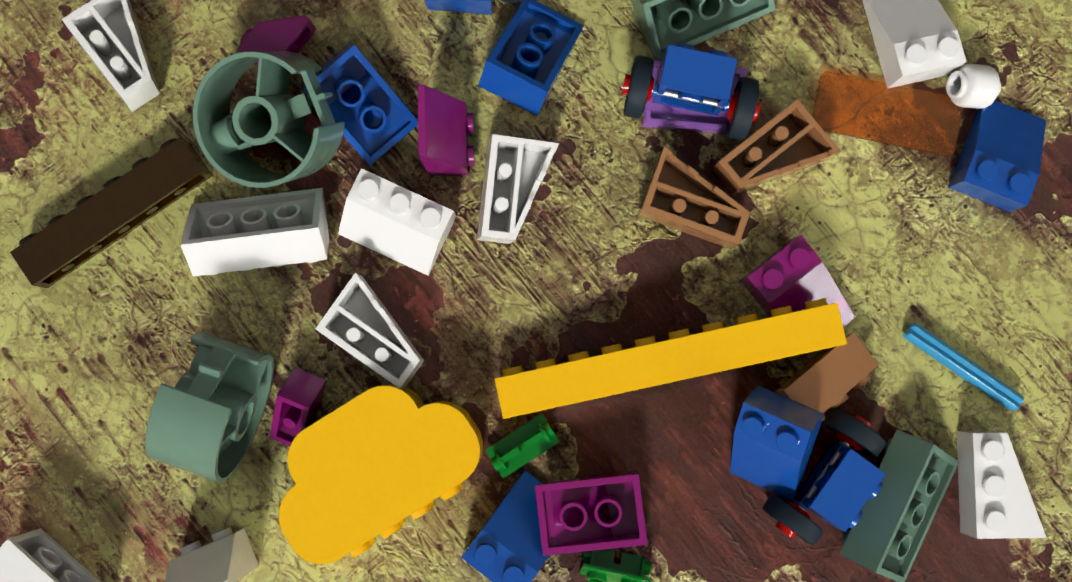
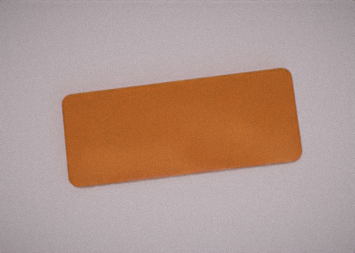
[812,71,963,156]

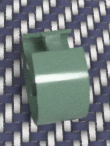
[193,51,345,188]
[145,331,274,483]

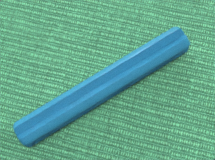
[903,323,1024,411]

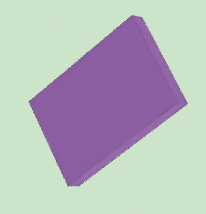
[642,60,747,134]

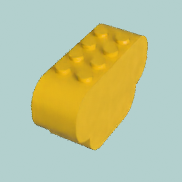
[279,385,483,564]

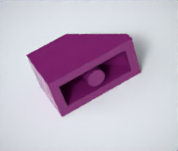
[237,15,317,67]
[270,367,326,446]

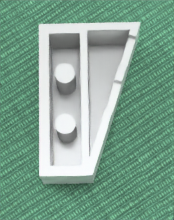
[62,0,160,112]
[477,134,559,244]
[315,272,424,388]
[957,431,1047,539]

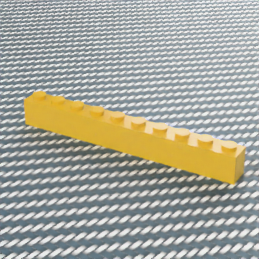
[495,298,847,419]

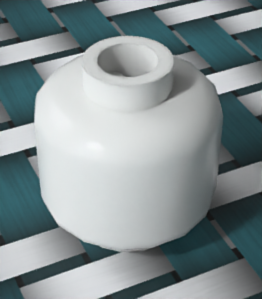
[946,64,1001,109]

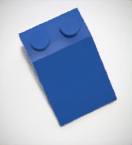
[478,0,584,116]
[300,41,418,166]
[948,100,1046,212]
[730,386,824,502]
[461,470,549,582]

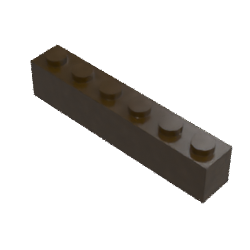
[10,137,213,288]

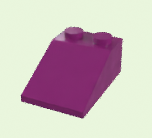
[418,85,475,176]
[740,235,855,359]
[535,470,648,556]

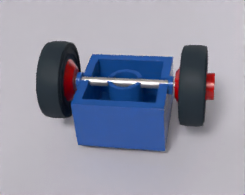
[621,43,760,140]
[762,408,886,546]

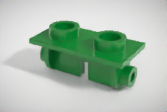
[485,413,560,478]
[579,549,652,582]

